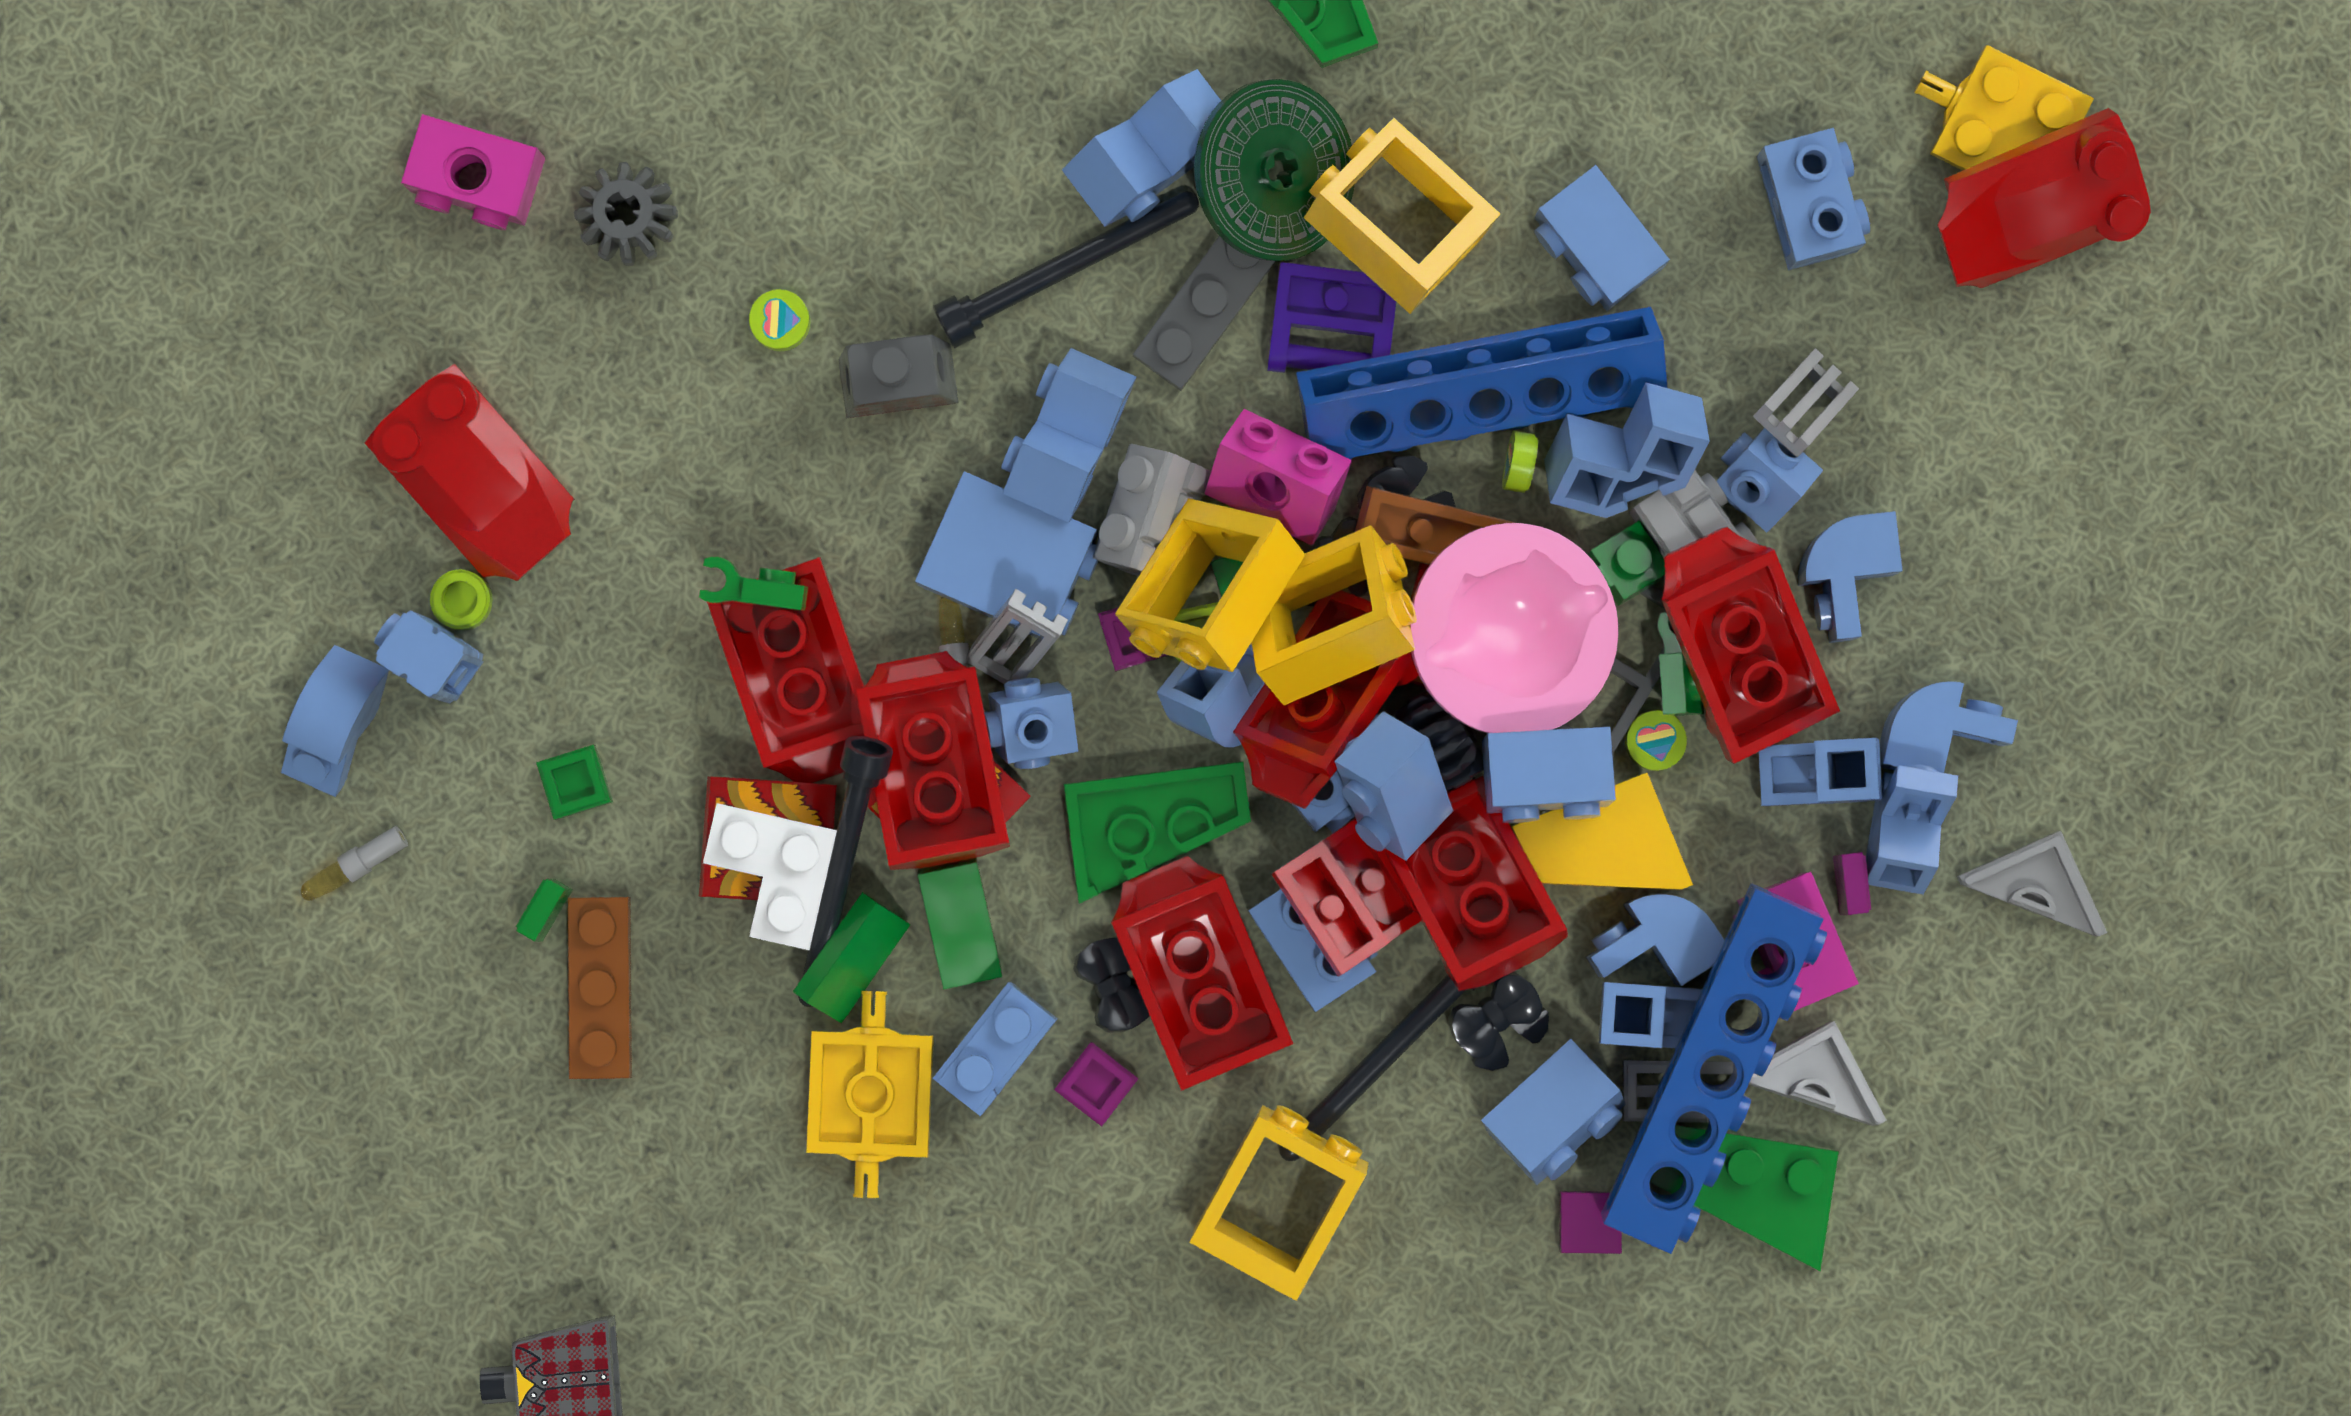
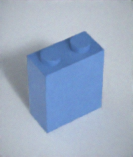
[915,471,1098,638]

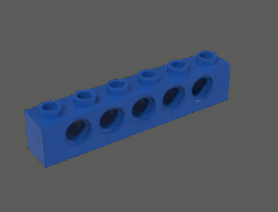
[1296,307,1668,459]
[1601,883,1827,1254]

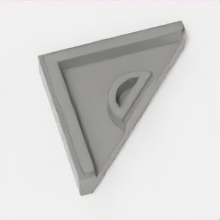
[1957,831,2107,936]
[1749,1021,1887,1126]

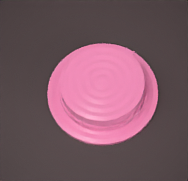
[1410,523,1618,733]

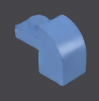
[1798,511,1903,643]
[1157,643,1264,748]
[281,645,389,797]
[1879,681,2018,773]
[1759,738,1882,806]
[1866,765,1958,895]
[1586,894,1725,986]
[1598,982,1702,1048]

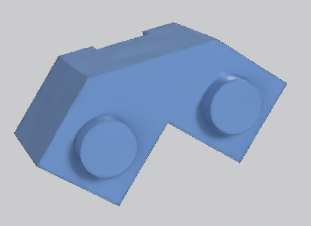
[1062,69,1221,227]
[1001,348,1136,523]
[1544,382,1710,518]

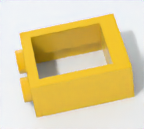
[1304,118,1500,314]
[1115,498,1305,672]
[1251,525,1417,705]
[1189,1105,1369,1301]

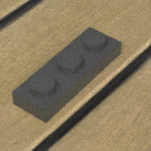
[1133,236,1276,391]

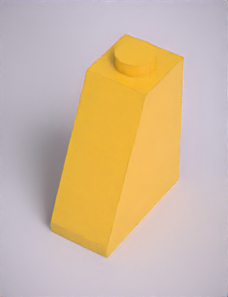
[1511,772,1693,890]

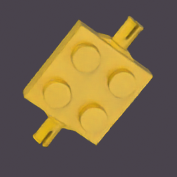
[1914,45,2094,170]
[806,991,934,1198]

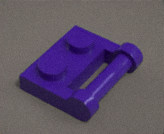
[1267,262,1396,373]

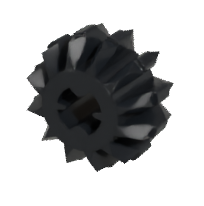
[1395,691,1484,791]

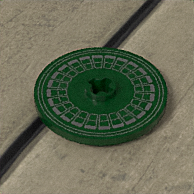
[1194,79,1355,261]

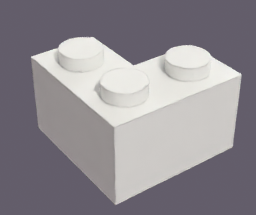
[703,803,837,950]

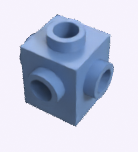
[1716,428,1823,533]
[984,678,1078,769]

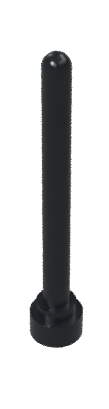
[933,191,1199,349]
[798,736,893,1007]
[1279,974,1489,1161]

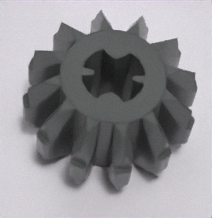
[574,162,678,266]

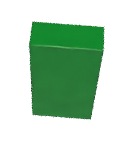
[918,858,1002,990]
[793,892,911,1024]

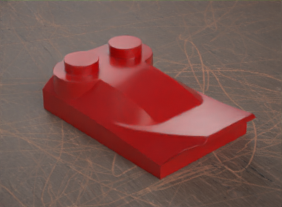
[1937,108,2151,288]
[364,364,575,581]
[1662,527,1840,764]
[707,557,864,783]
[1233,590,1419,809]
[856,651,1010,870]
[1384,776,1568,991]
[1111,856,1293,1091]

